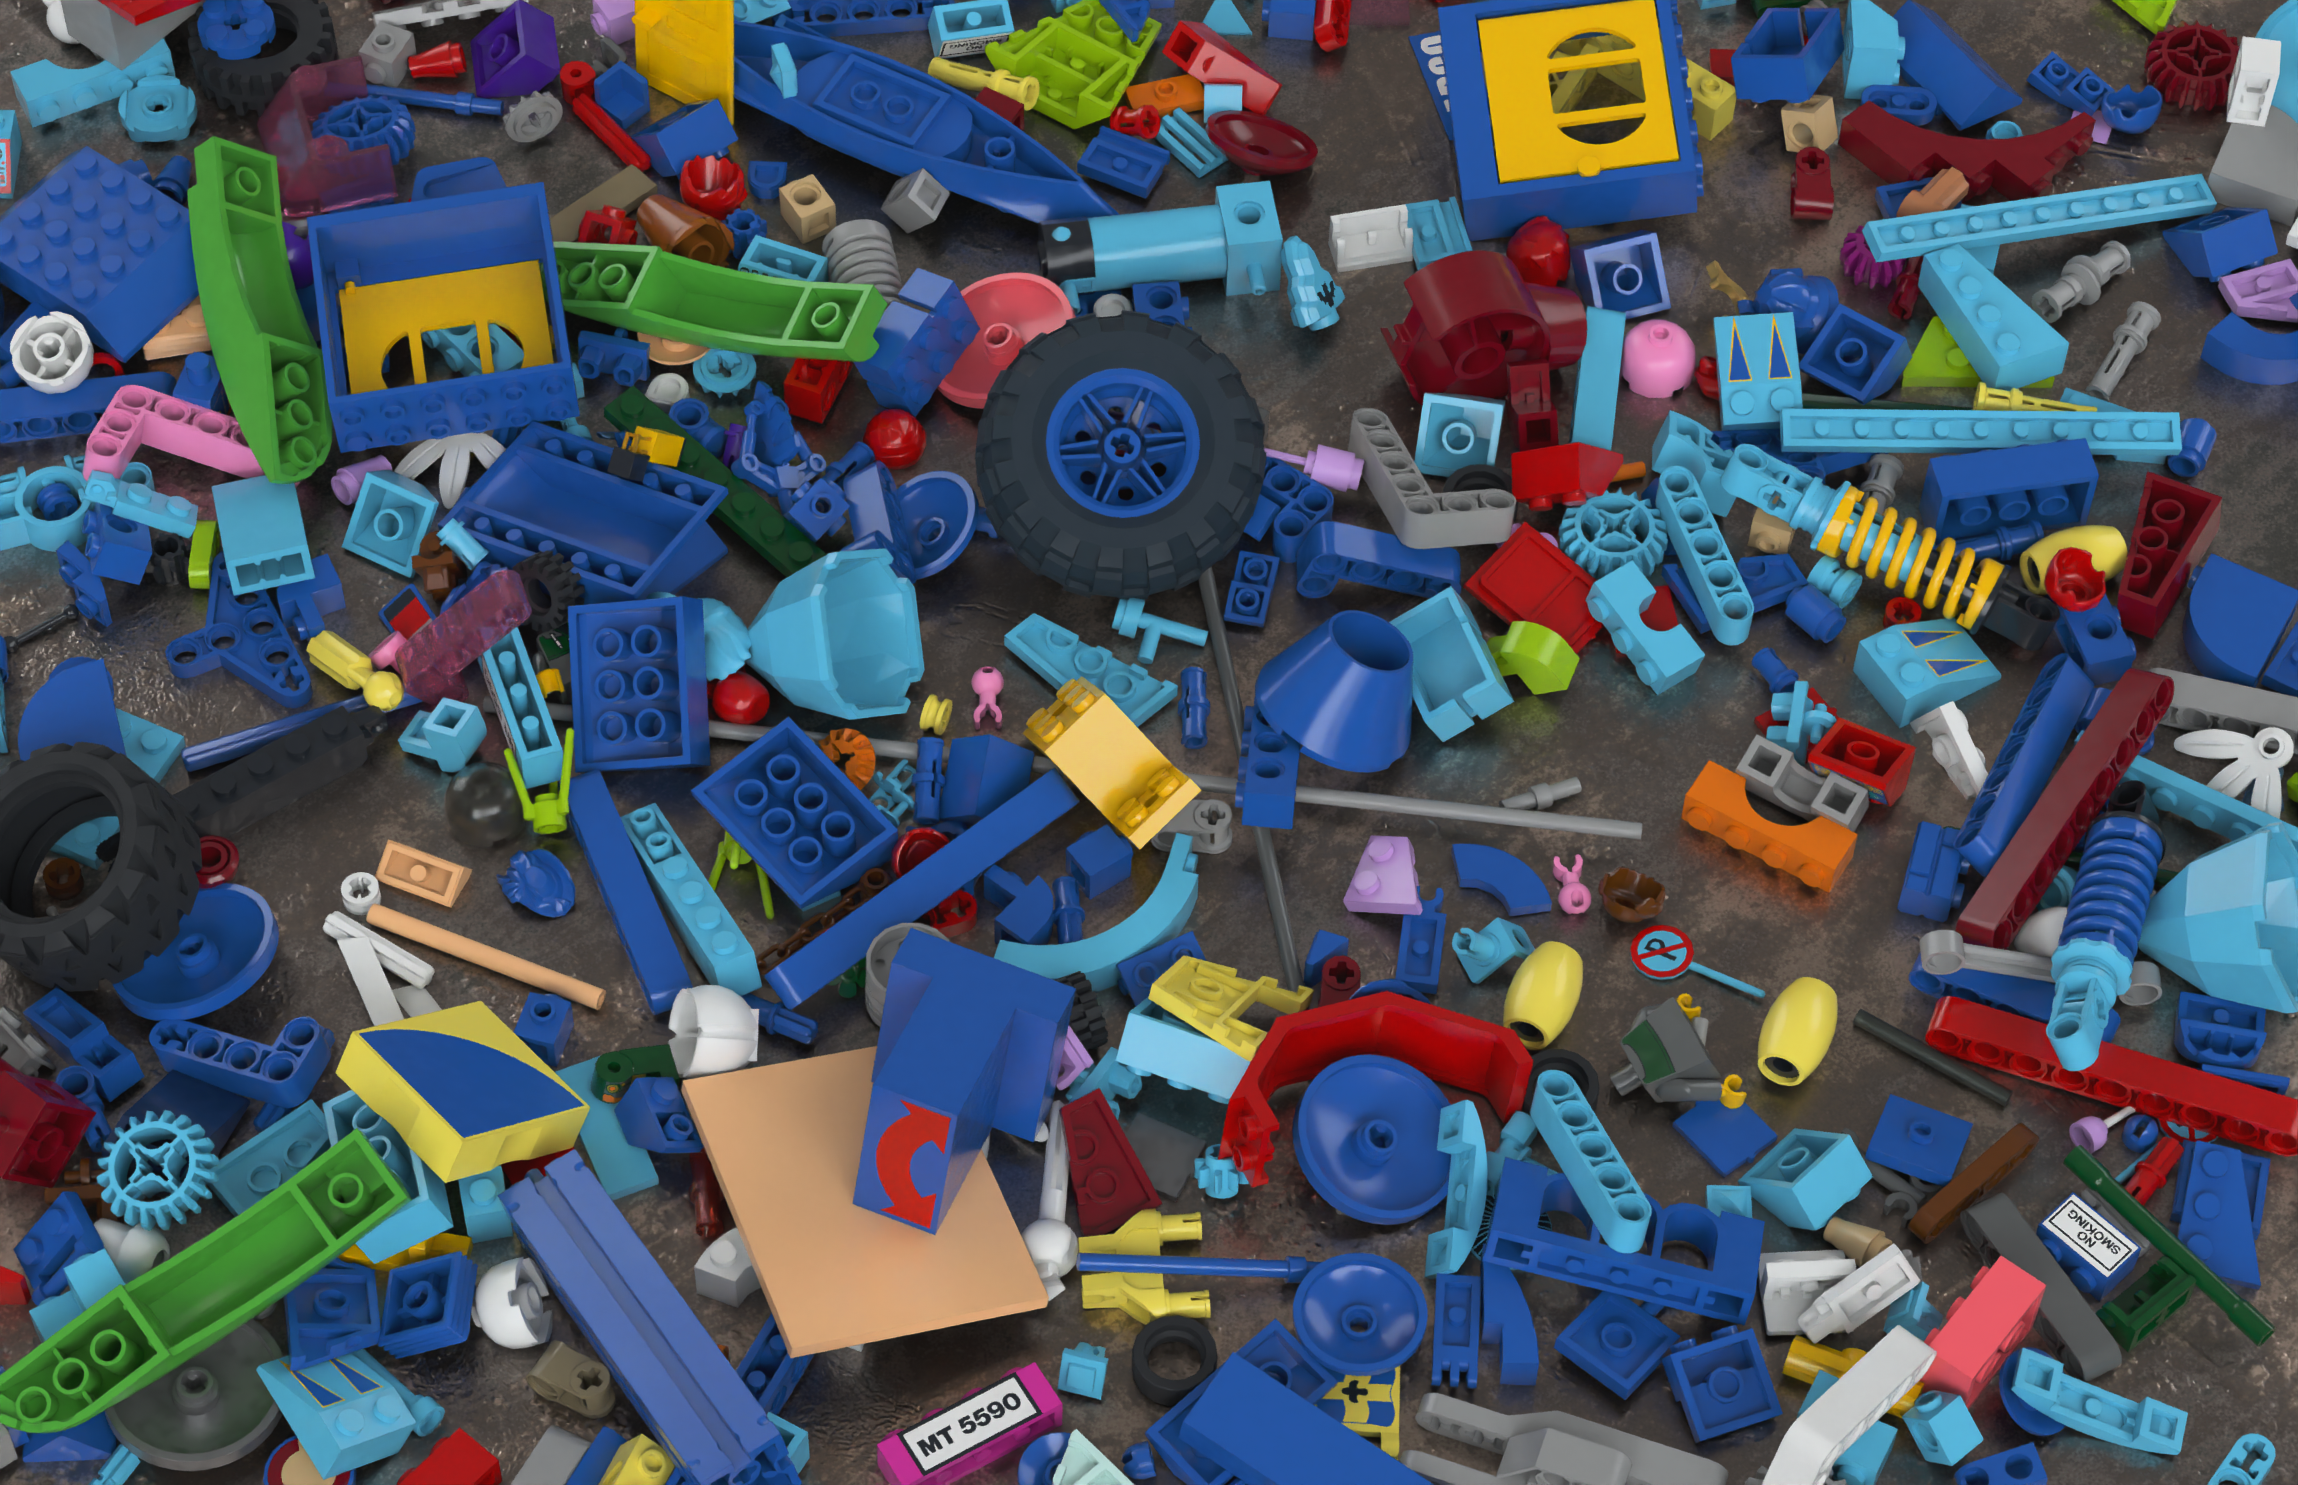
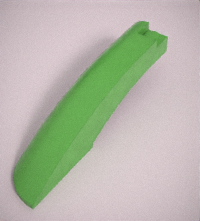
[187,136,333,484]
[539,241,888,362]
[0,1128,412,1433]

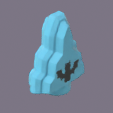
[1280,235,1345,331]

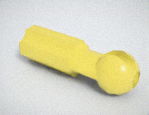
[306,630,404,711]

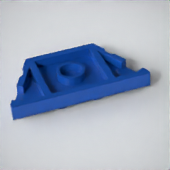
[284,1257,381,1371]

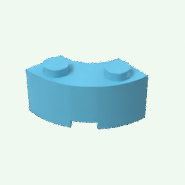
[1652,410,1736,517]

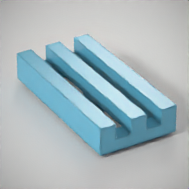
[1155,107,1228,178]

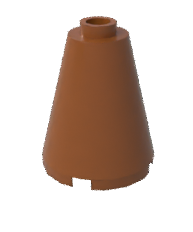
[637,194,735,268]

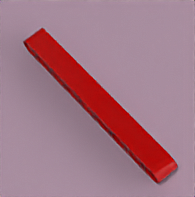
[1925,996,2298,1157]

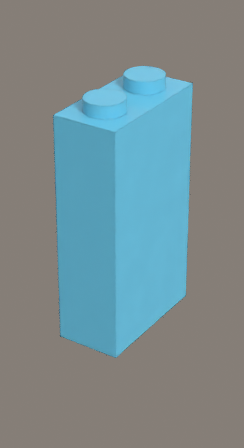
[211,475,315,596]

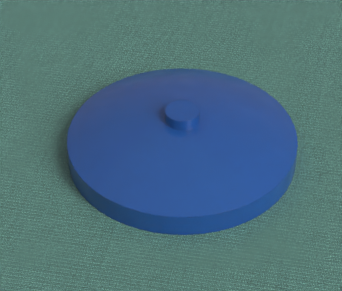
[113,883,279,1021]
[1292,1055,1451,1225]

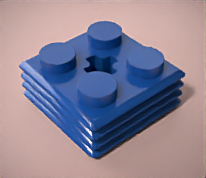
[378,1251,478,1359]

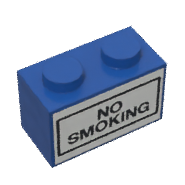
[2036,1192,2141,1302]

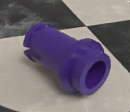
[722,423,747,471]

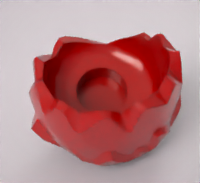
[679,155,748,221]
[1506,215,1571,286]

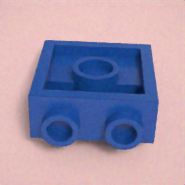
[1661,1325,1783,1443]

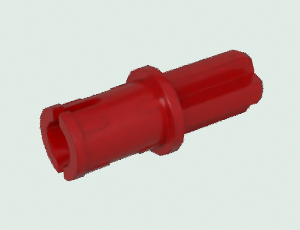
[2124,1136,2184,1206]

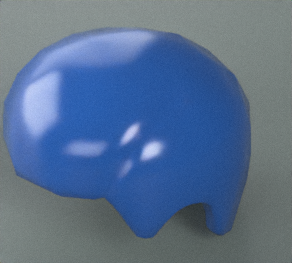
[2101,84,2163,134]

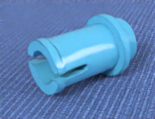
[436,518,489,570]

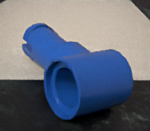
[55,1065,112,1152]

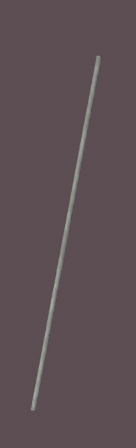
[483,696,1643,840]

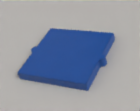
[1673,1100,1778,1178]

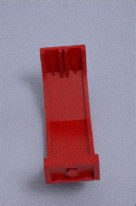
[1218,991,1534,1188]

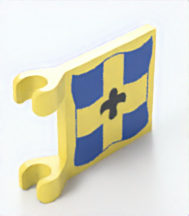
[1315,1364,1400,1460]

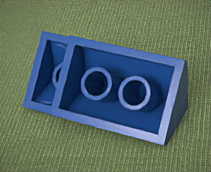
[1893,0,2023,131]

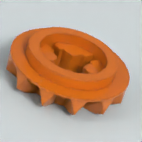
[818,728,876,790]

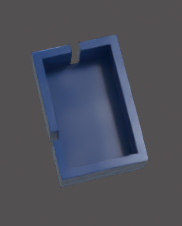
[1731,8,1845,103]
[854,268,980,417]

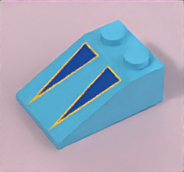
[1713,312,1803,431]
[1853,618,2001,729]
[256,1353,416,1480]

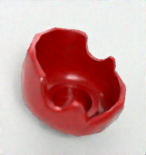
[2044,547,2106,613]
[891,827,950,879]

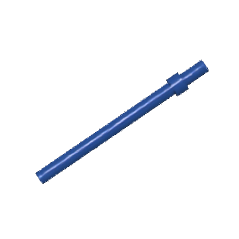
[312,79,504,116]
[1076,1253,1321,1283]

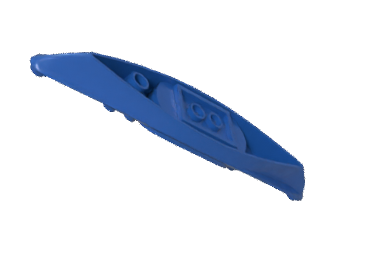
[734,20,1120,224]

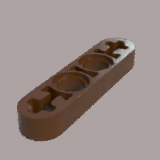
[1908,1123,2039,1244]

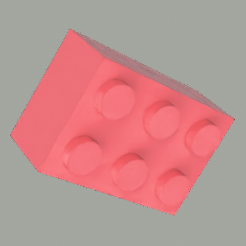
[1919,1256,2046,1410]

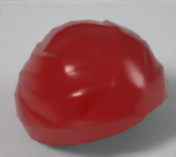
[863,409,927,470]

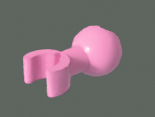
[971,666,1004,730]
[1553,854,1592,914]

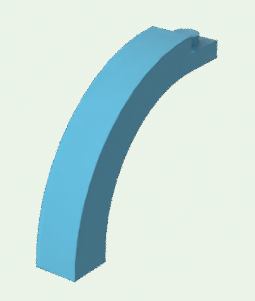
[994,833,1199,993]

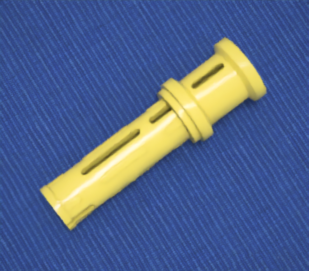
[928,57,1040,111]
[1973,382,2097,412]

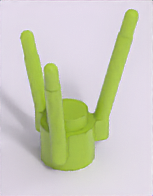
[504,728,574,834]
[708,830,774,919]

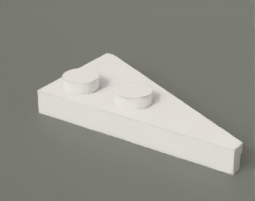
[1910,701,1988,800]

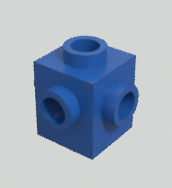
[783,478,850,543]

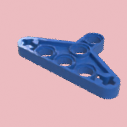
[772,0,955,37]
[1711,428,1889,485]
[165,551,313,709]

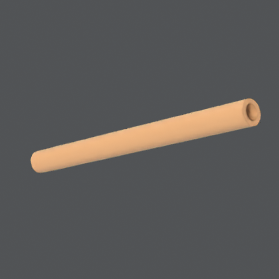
[366,903,606,1010]

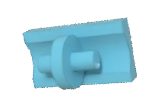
[1766,681,1837,766]
[1065,1047,1143,1120]

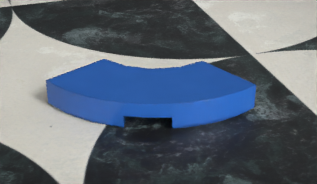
[1451,843,1552,916]

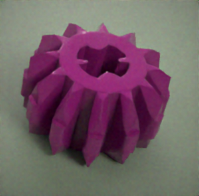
[1839,225,1906,289]

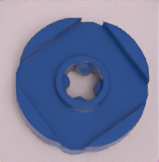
[197,0,276,60]

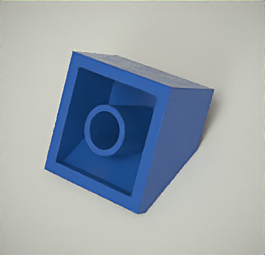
[630,98,739,179]
[2162,207,2278,282]
[1570,230,1671,319]
[1799,303,1912,405]

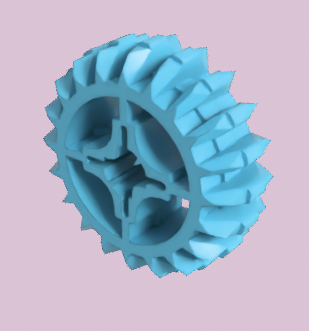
[1558,487,1668,579]
[96,1110,219,1231]

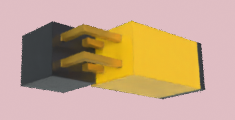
[607,426,687,482]

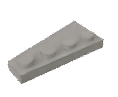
[371,0,529,30]

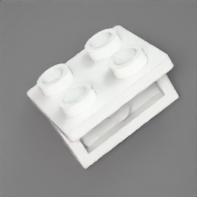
[1758,1250,1856,1336]

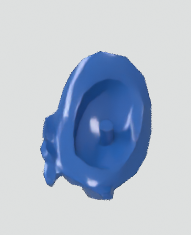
[496,849,575,918]

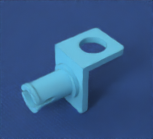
[1452,917,1535,984]

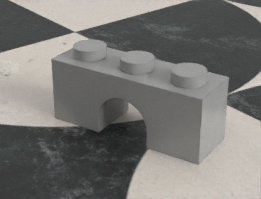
[1736,734,1869,832]

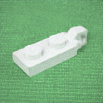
[1796,1243,1920,1344]

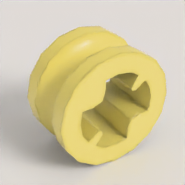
[920,694,952,735]

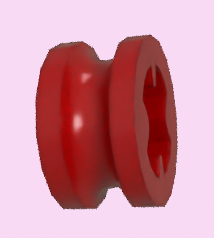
[1883,597,1922,629]

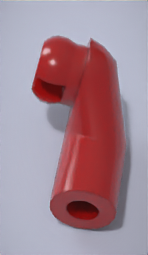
[1694,356,1719,401]

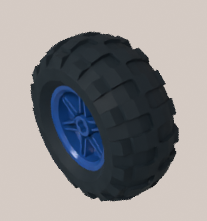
[975,310,1266,600]

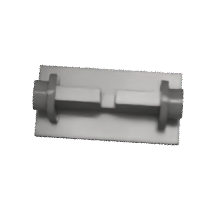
[0,1006,56,1078]

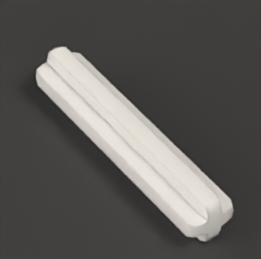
[323,911,435,988]

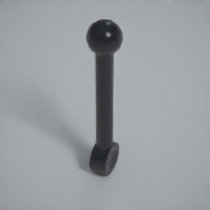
[4,604,79,654]

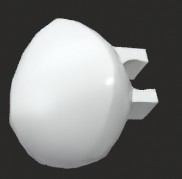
[2014,906,2068,957]

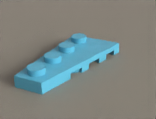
[1004,613,1178,727]

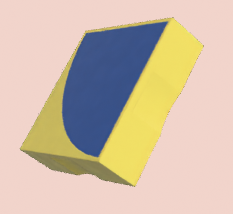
[335,1001,590,1183]

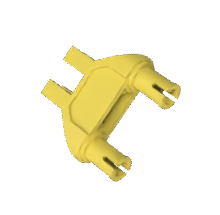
[1078,1208,1211,1325]

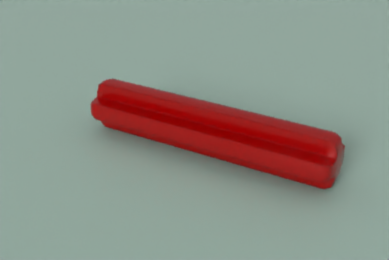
[572,93,651,172]

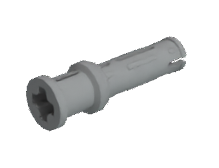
[2085,301,2161,402]
[1842,453,1904,566]

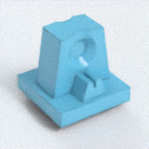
[1883,1281,1943,1341]
[1057,1342,1108,1400]

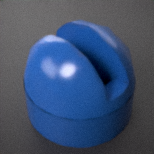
[2122,1114,2159,1153]
[1121,1441,1157,1480]

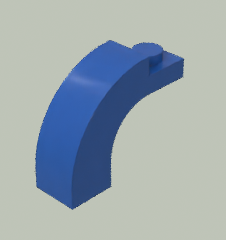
[2200,312,2298,385]

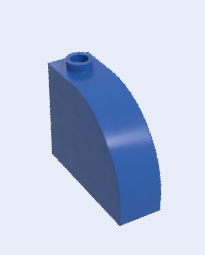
[2182,553,2298,688]
[18,659,127,761]

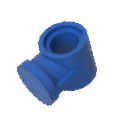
[669,398,728,459]

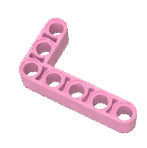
[83,385,300,487]

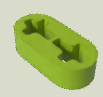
[188,520,220,589]

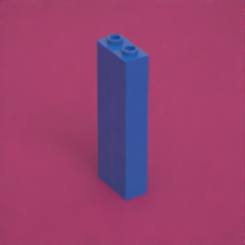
[1178,1352,1434,1485]

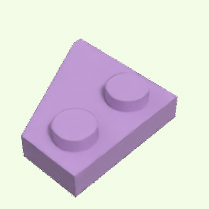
[2218,259,2298,323]
[1343,835,1423,915]

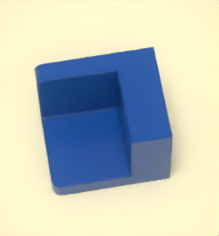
[594,60,650,130]

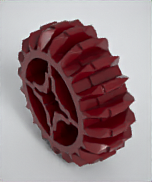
[2144,20,2240,111]

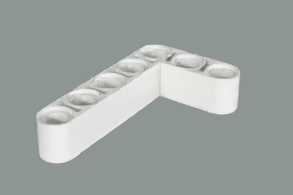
[1762,1325,1937,1485]

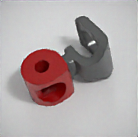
[560,37,627,105]

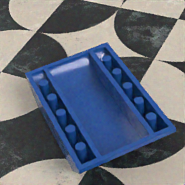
[0,146,199,363]
[438,421,729,605]

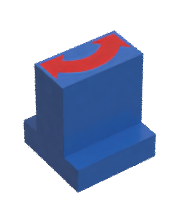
[853,928,1076,1235]

